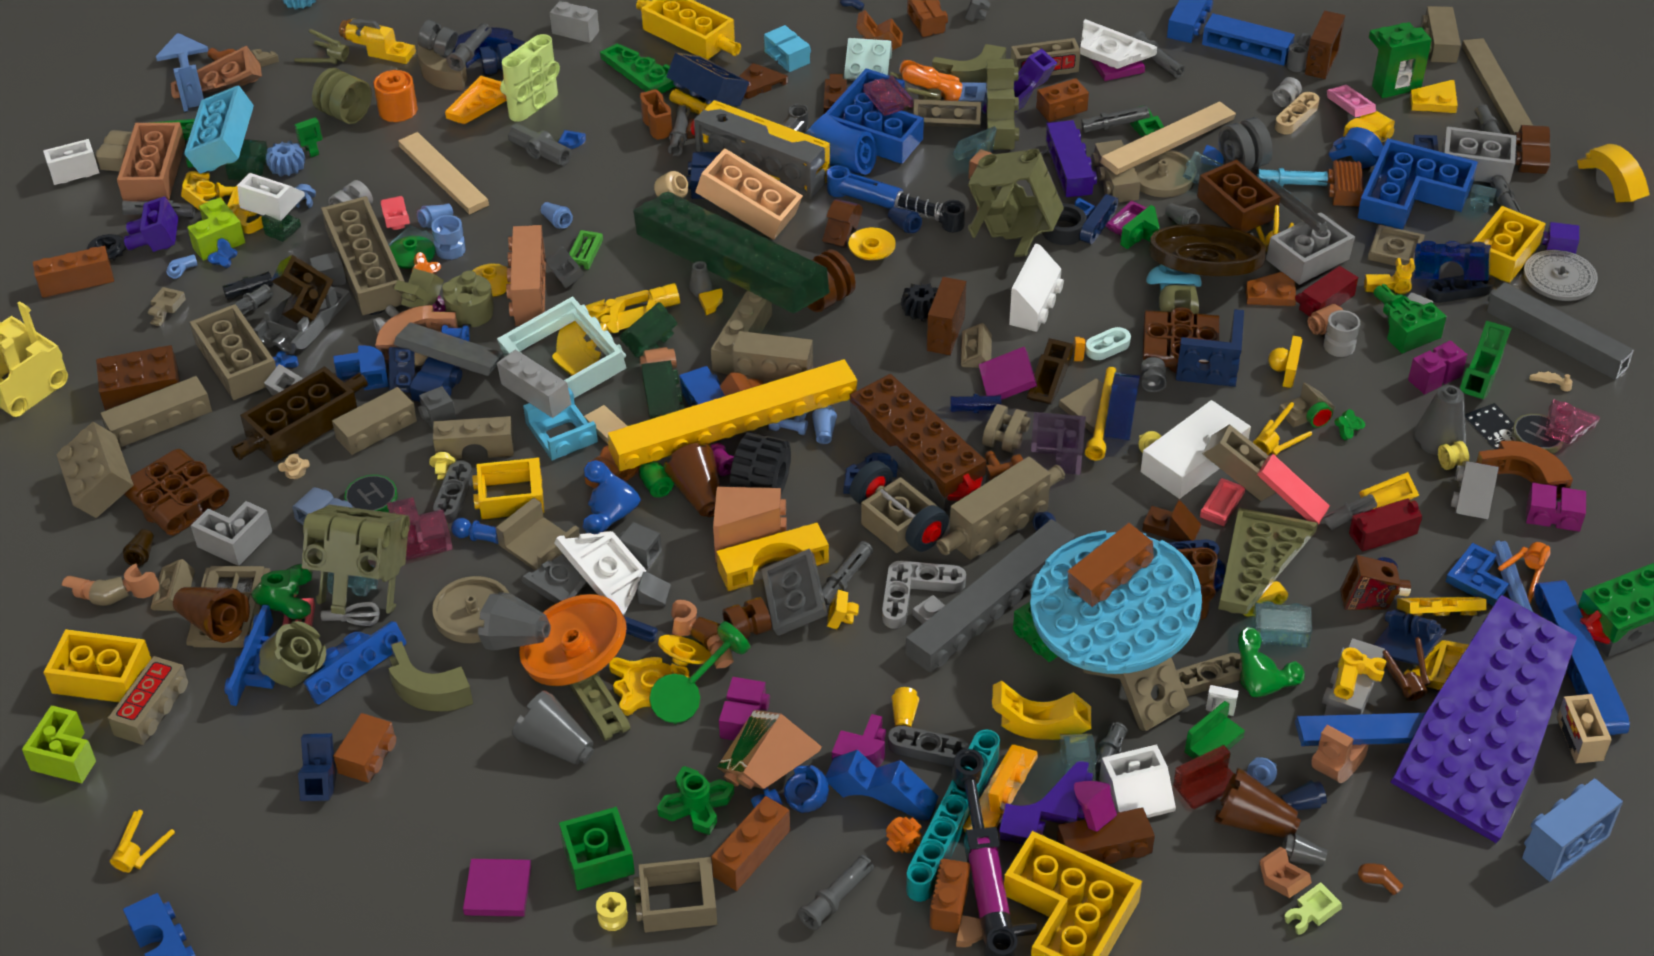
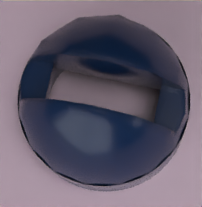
[1033,511,1056,531]

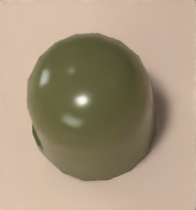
[1159,284,1199,314]

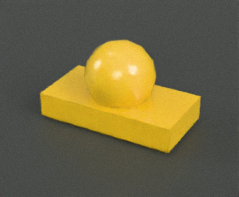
[1268,336,1303,388]
[1359,472,1419,509]

